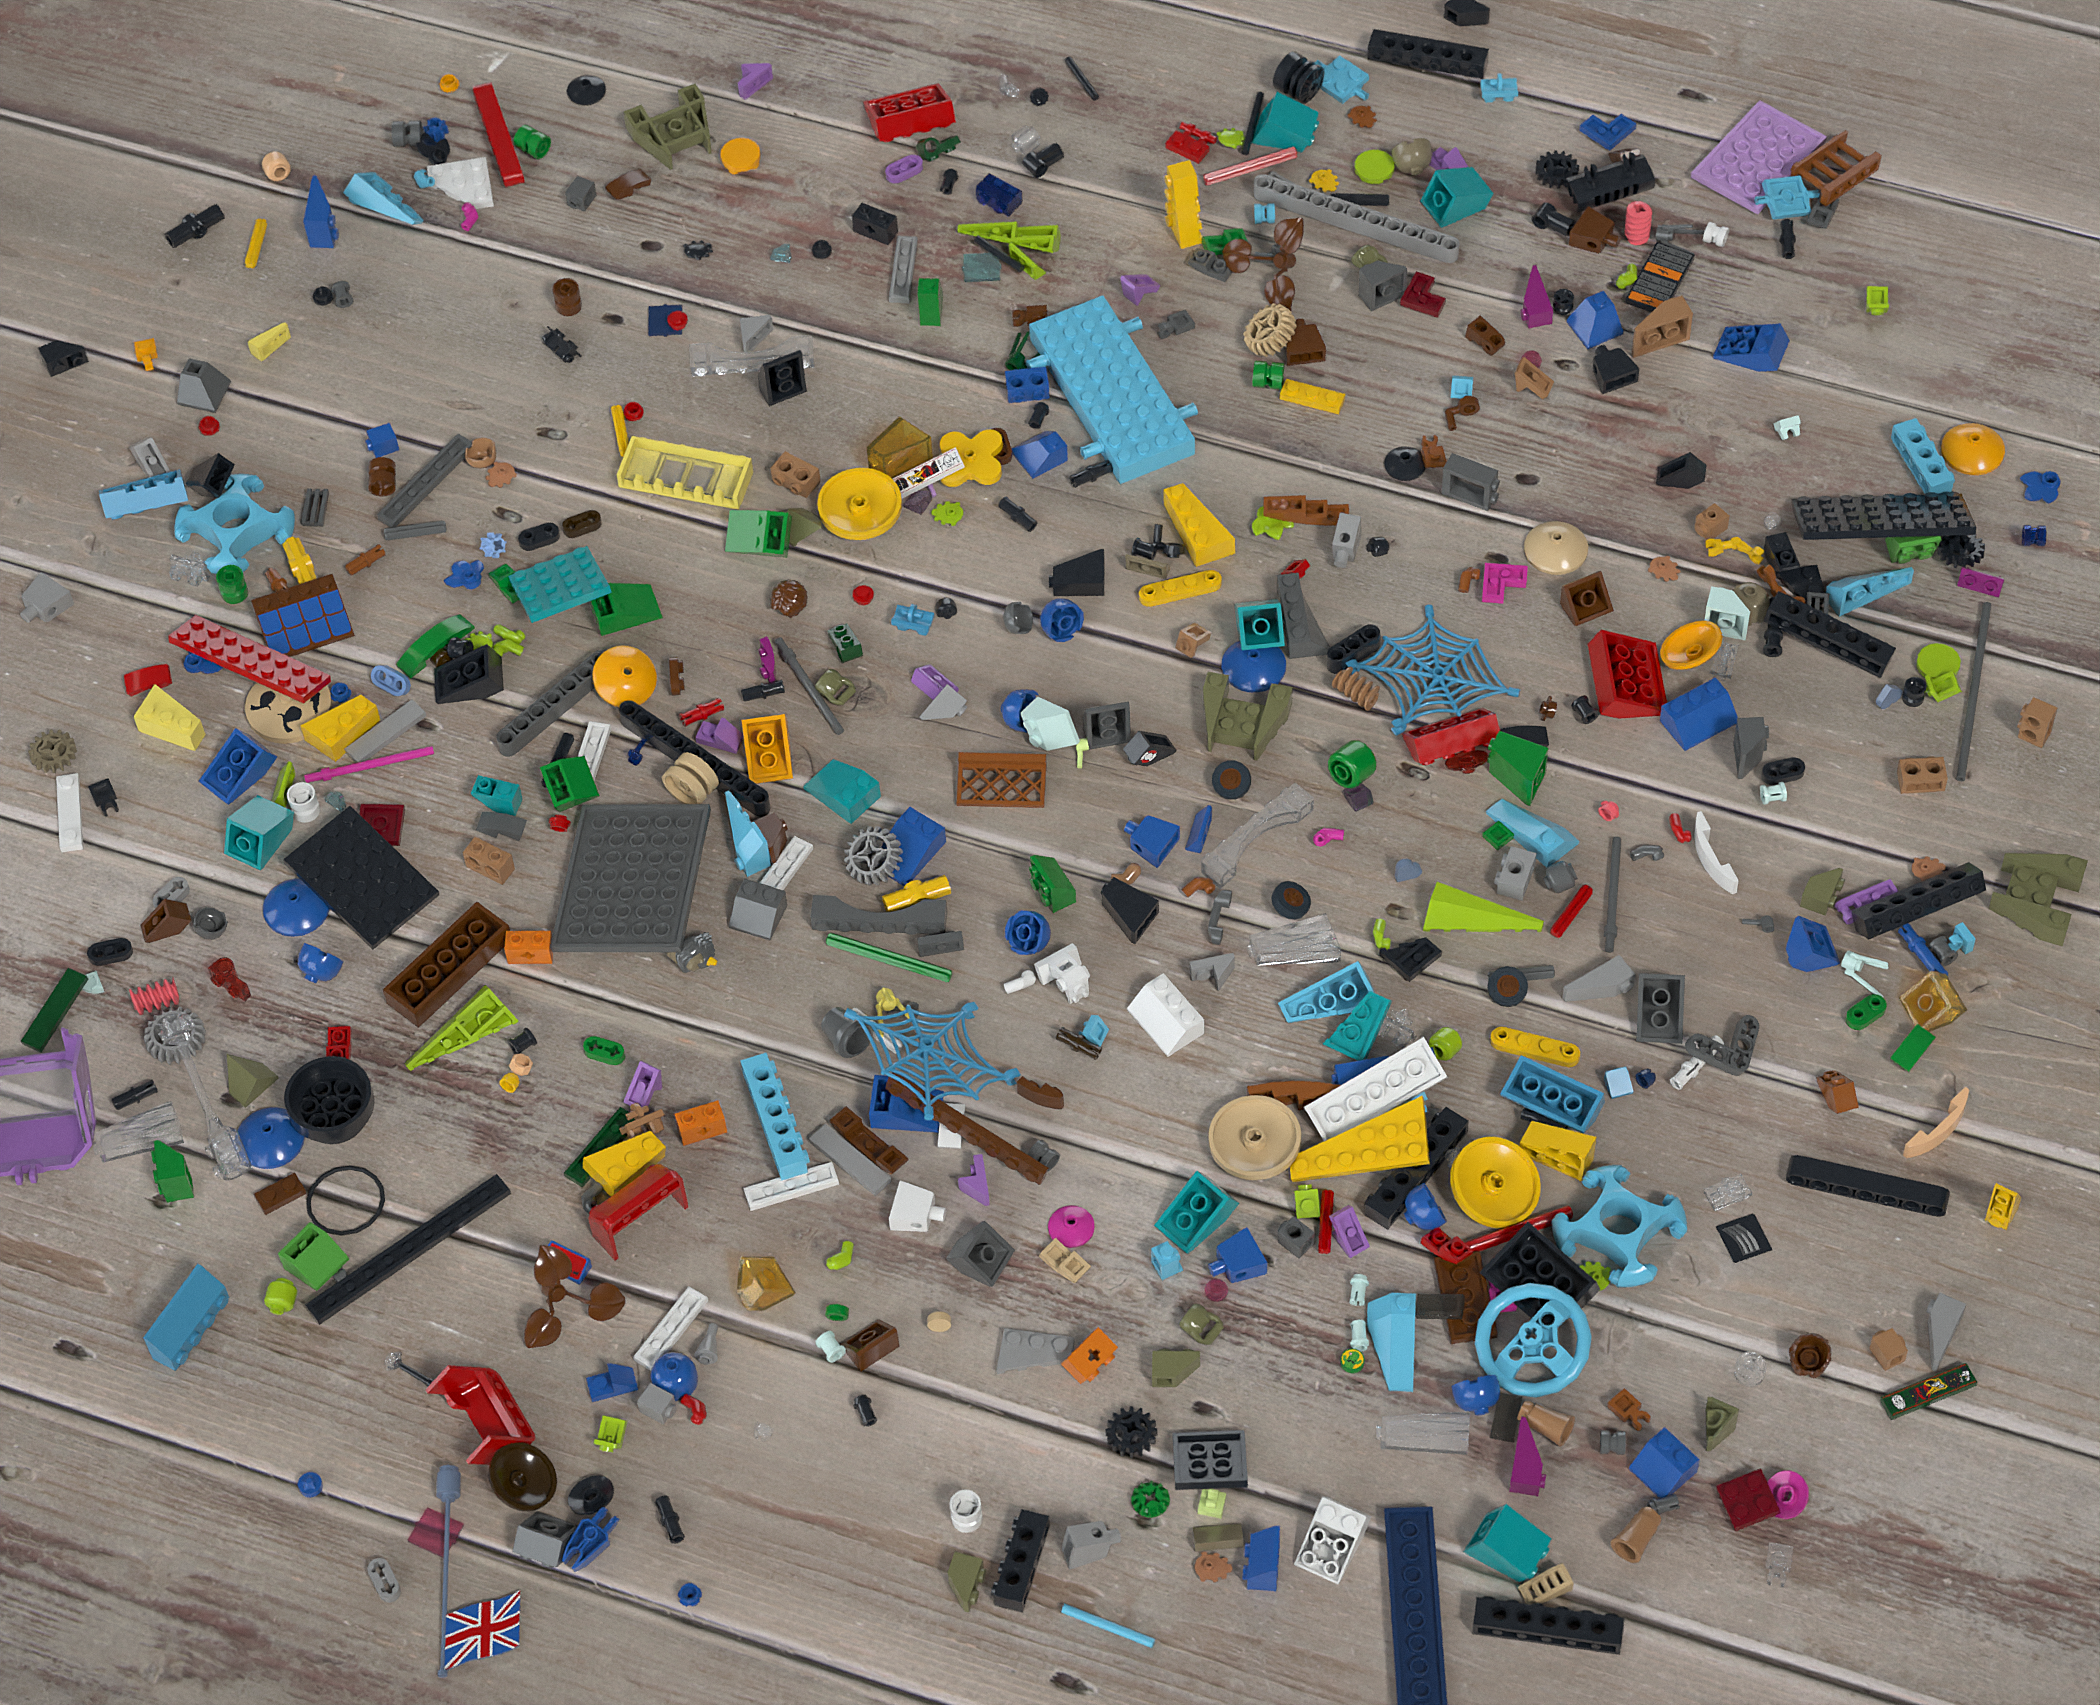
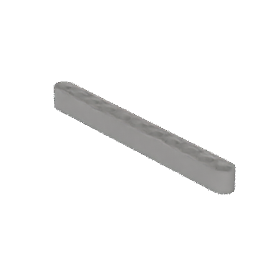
[1254,174,1459,263]

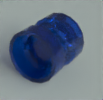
[2022,525,2047,547]

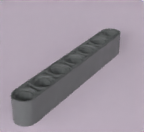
[496,650,605,757]

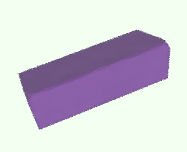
[911,664,959,700]

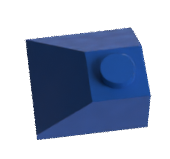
[1566,291,1623,350]
[1012,431,1068,479]
[1786,916,1840,972]

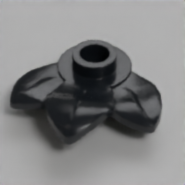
[415,132,450,165]

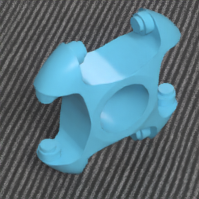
[174,473,295,574]
[1552,1165,1687,1288]

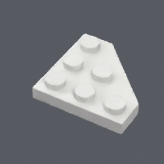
[427,157,494,209]

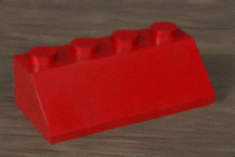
[1402,707,1500,765]

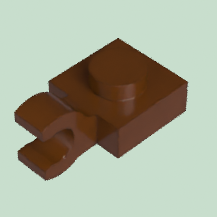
[1012,305,1047,327]

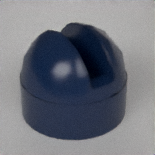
[1635,1068,1656,1089]

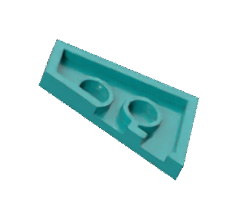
[1323,991,1392,1061]

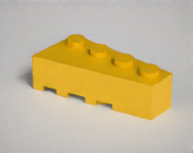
[1164,160,1203,249]
[1163,483,1235,567]

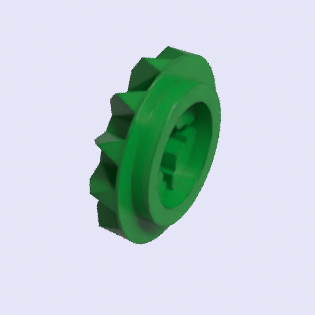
[1131,1480,1170,1518]

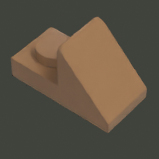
[1515,357,1554,400]

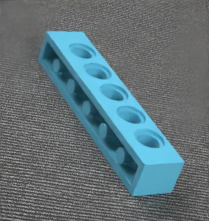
[740,1053,810,1181]

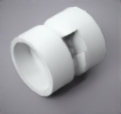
[287,782,320,823]
[950,1490,983,1533]

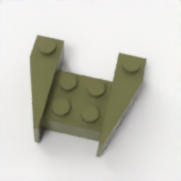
[624,83,712,170]
[1203,671,1293,761]
[1989,853,2088,946]

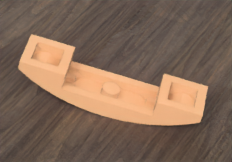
[1903,1087,1969,1158]

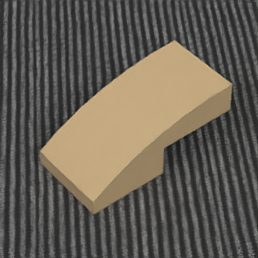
[1039,1238,1091,1283]

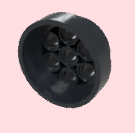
[284,1056,375,1144]

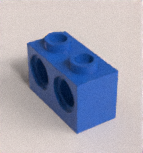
[1005,366,1050,403]

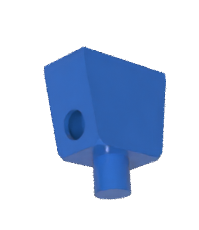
[1124,816,1180,868]
[1208,1227,1267,1283]

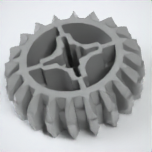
[844,826,903,886]
[144,1006,206,1065]

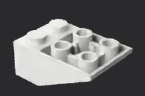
[1294,1497,1372,1585]

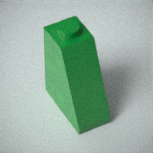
[918,278,943,326]

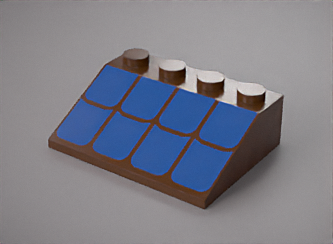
[251,574,355,657]

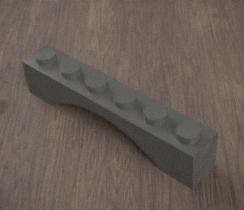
[810,895,947,935]

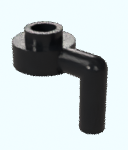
[1153,524,1185,558]

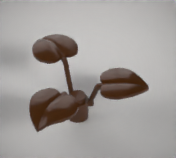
[1223,218,1304,311]
[524,1245,626,1348]

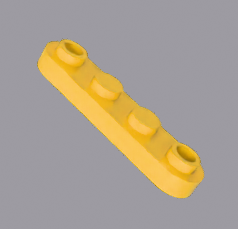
[1139,570,1222,607]
[1490,1027,1580,1067]

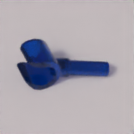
[628,738,646,766]

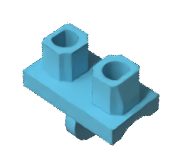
[1481,73,1518,103]

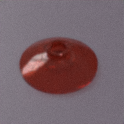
[1445,750,1489,774]

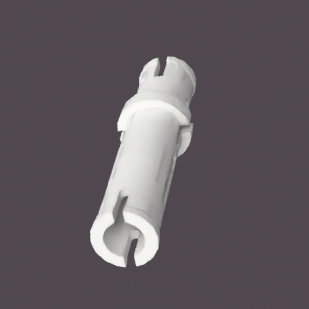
[1670,1035,1724,1090]

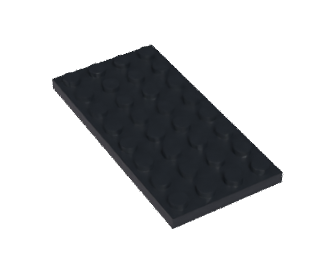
[1791,492,1976,540]

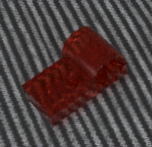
[208,957,251,1002]

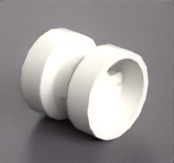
[1703,222,1729,247]

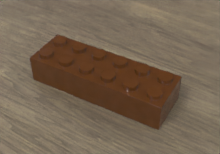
[383,902,510,1028]

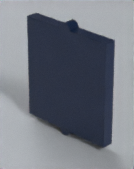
[648,304,683,337]

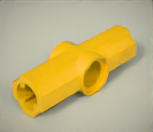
[282,537,317,584]
[882,875,951,912]

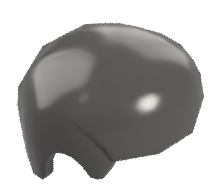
[1003,602,1033,634]
[193,907,228,940]

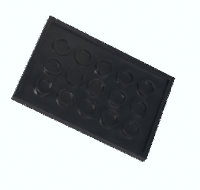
[283,806,439,950]

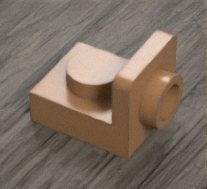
[1175,622,1211,658]

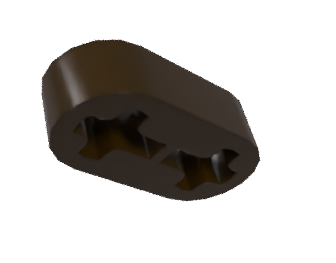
[562,510,602,538]

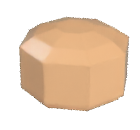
[509,1053,533,1076]

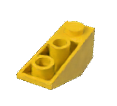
[1985,1183,2021,1230]

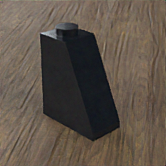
[185,453,235,498]
[1049,549,1105,596]
[1101,877,1159,944]

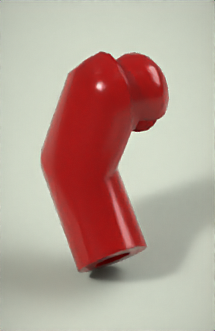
[1669,813,1691,844]
[681,1393,707,1425]

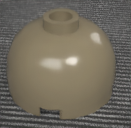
[1392,138,1433,175]
[1733,582,1770,626]

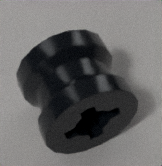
[1553,289,1574,315]
[447,637,474,659]

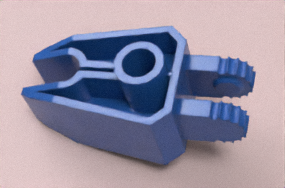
[562,1507,619,1572]

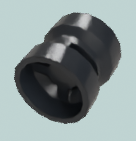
[1902,677,1927,707]

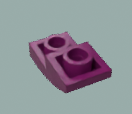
[758,636,776,683]

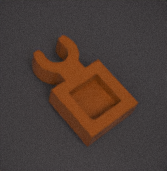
[1421,435,1447,468]
[1607,1388,1651,1431]

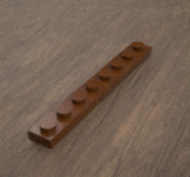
[885,1072,1049,1185]

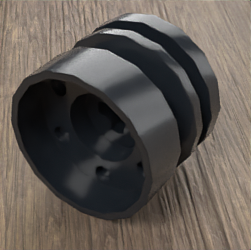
[1273,51,1325,104]

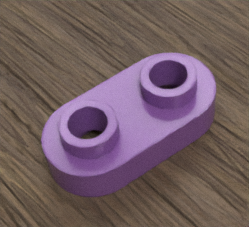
[886,155,923,183]

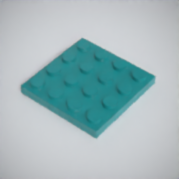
[508,546,612,623]

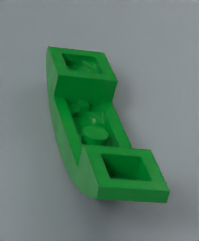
[396,614,475,679]

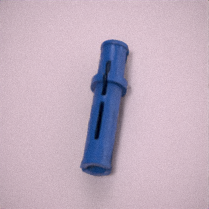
[1898,923,1949,982]

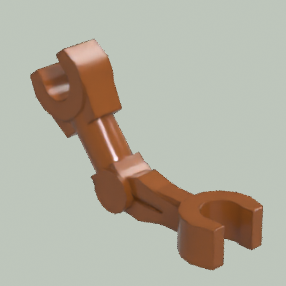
[1756,565,1806,604]

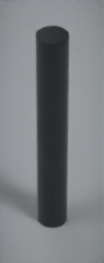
[1065,56,1099,101]
[974,236,1024,273]

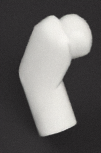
[1004,970,1036,994]

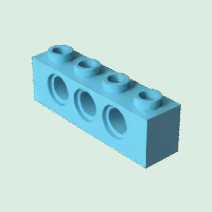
[1891,418,1955,494]

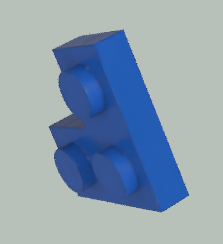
[1579,114,1636,151]

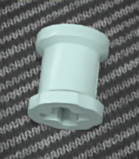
[1760,782,1787,805]
[816,1331,846,1363]

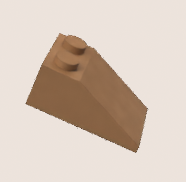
[1631,296,1693,358]

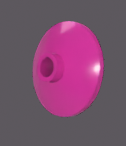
[1048,1205,1095,1248]
[1768,1470,1809,1519]

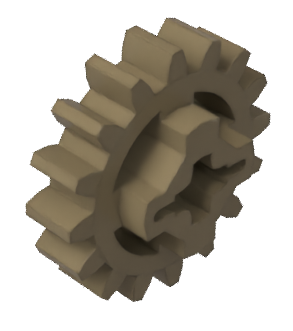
[28,729,77,773]

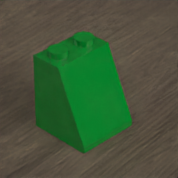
[1487,731,1549,806]

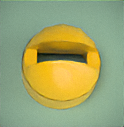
[499,1073,519,1093]

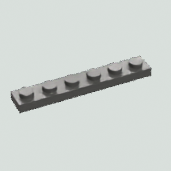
[377,434,472,527]

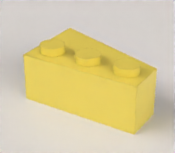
[134,684,205,751]

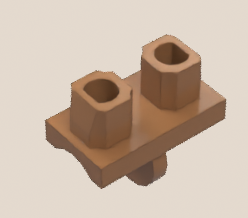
[619,1103,664,1139]

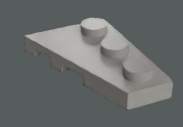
[996,1328,1075,1374]

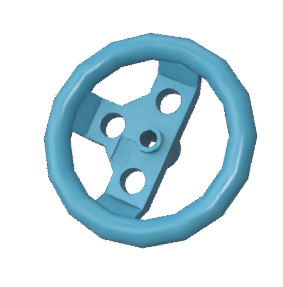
[1475,1283,1592,1398]

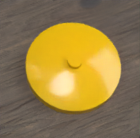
[817,468,902,540]
[1450,1137,1541,1228]

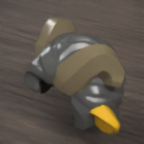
[667,932,718,973]

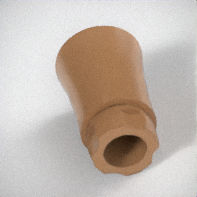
[1518,1400,1575,1447]
[1611,1506,1661,1563]

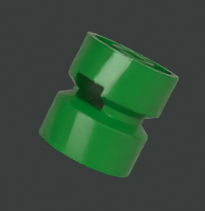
[513,124,551,159]
[1252,360,1284,390]
[216,565,249,604]

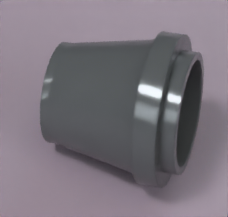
[821,1007,873,1058]

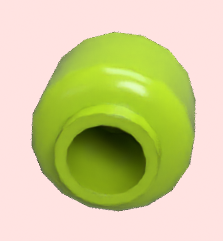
[1428,1027,1462,1061]
[264,1278,298,1315]

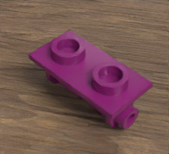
[1957,567,2004,598]

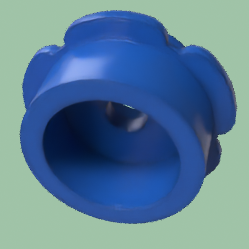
[331,683,351,703]
[678,1583,702,1607]

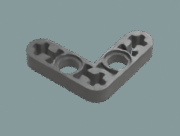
[1685,1015,1759,1076]

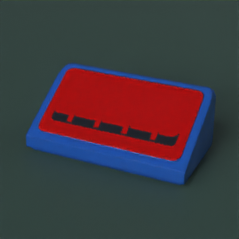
[548,1240,592,1285]

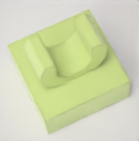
[1198,1489,1226,1519]

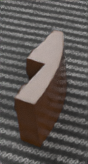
[605,169,651,200]
[1017,1076,1064,1110]

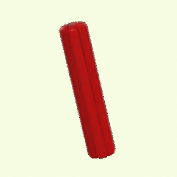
[1550,884,1593,938]
[1318,1189,1334,1254]

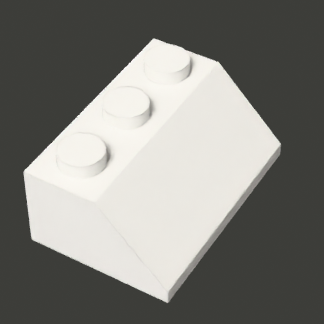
[1127,973,1204,1057]

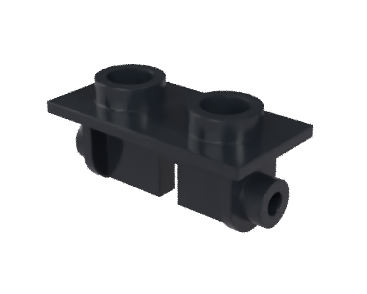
[542,326,582,363]

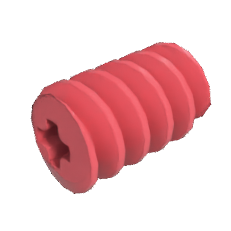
[1624,201,1652,245]
[129,977,179,1015]

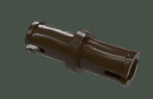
[1056,1026,1102,1060]

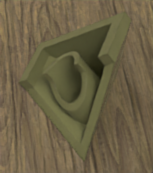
[787,508,822,547]
[227,1054,279,1108]
[1706,1397,1739,1451]

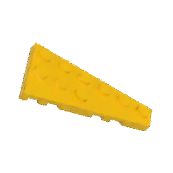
[1290,1096,1430,1182]

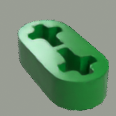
[583,1036,625,1065]

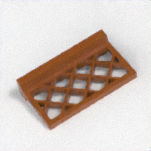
[956,752,1047,808]

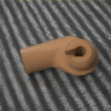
[1111,863,1141,885]

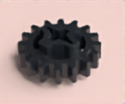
[1535,150,1579,189]
[1938,534,1985,568]
[1105,1406,1158,1458]

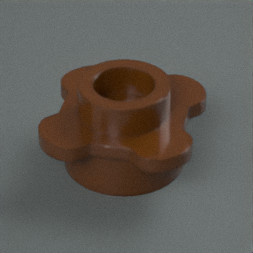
[1539,696,1557,721]

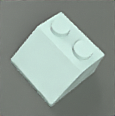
[1704,586,1750,640]
[1021,697,1080,751]

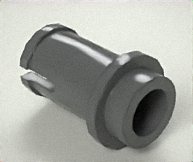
[1647,1494,1680,1515]

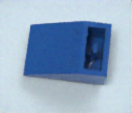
[1713,323,1790,372]
[869,1075,944,1133]

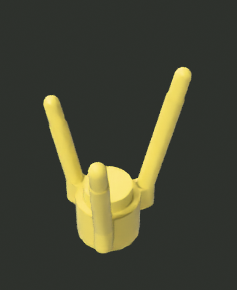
[875,987,910,1037]

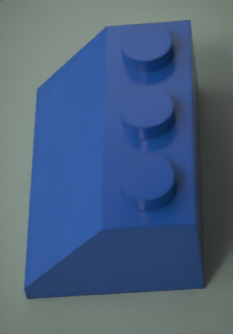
[1660,677,1738,751]

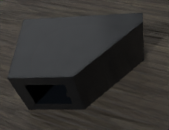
[1444,0,1490,27]
[38,340,89,377]
[1764,532,1800,572]

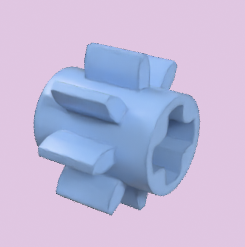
[480,532,507,558]

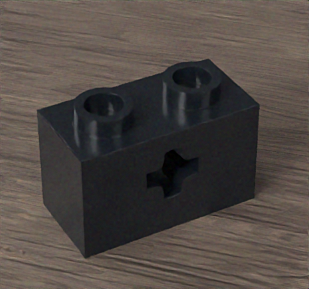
[852,202,898,246]

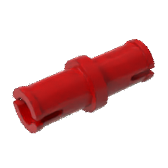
[679,698,724,727]

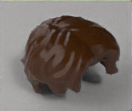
[770,579,808,618]
[1789,1333,1832,1378]

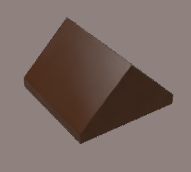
[1560,571,1614,626]
[840,1319,900,1372]

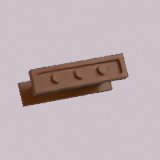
[1790,130,1882,206]

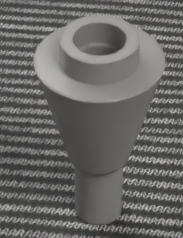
[694,1323,718,1365]

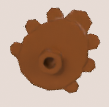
[1347,106,1377,128]

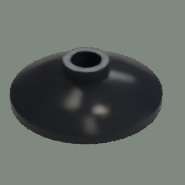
[567,75,606,106]
[1384,446,1426,481]
[568,1475,614,1515]

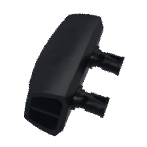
[1566,152,1655,213]

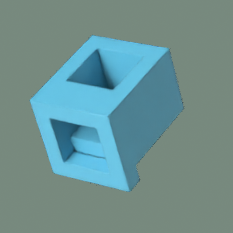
[1151,1241,1183,1280]

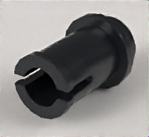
[940,168,959,195]
[1028,402,1049,429]
[853,1395,878,1427]

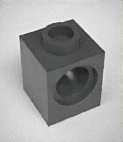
[565,176,597,212]
[1278,1216,1315,1259]

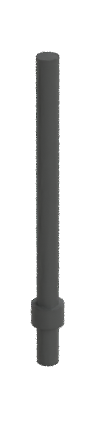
[775,637,844,735]
[1604,837,1622,953]

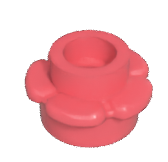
[1598,801,1619,821]

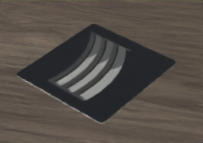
[1716,1213,1772,1263]

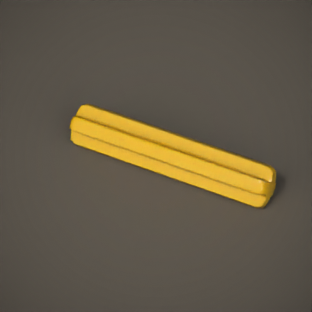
[244,218,267,269]
[611,404,629,457]

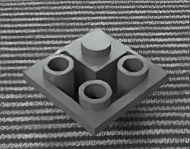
[177,358,231,413]

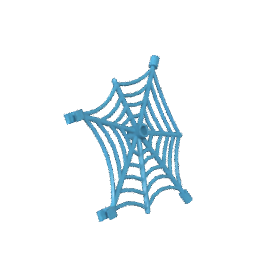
[1345,605,1520,736]
[844,1002,1021,1120]

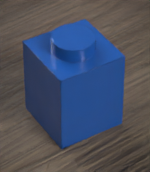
[365,423,399,458]

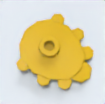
[1309,169,1339,192]

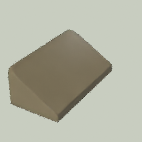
[1125,554,1170,579]
[1193,1523,1244,1552]

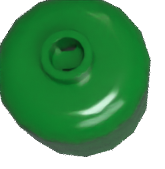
[1328,740,1377,789]

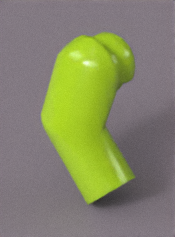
[1616,264,1637,289]
[494,624,525,644]
[493,639,525,657]
[1373,918,1391,950]
[826,1241,854,1270]

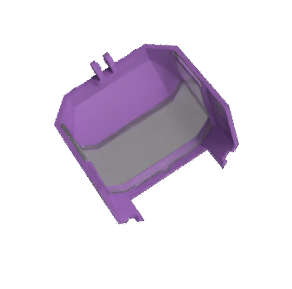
[0,1027,97,1185]

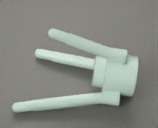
[1841,950,1889,997]

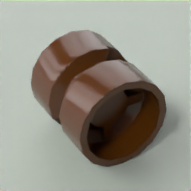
[552,278,582,317]
[368,457,396,497]

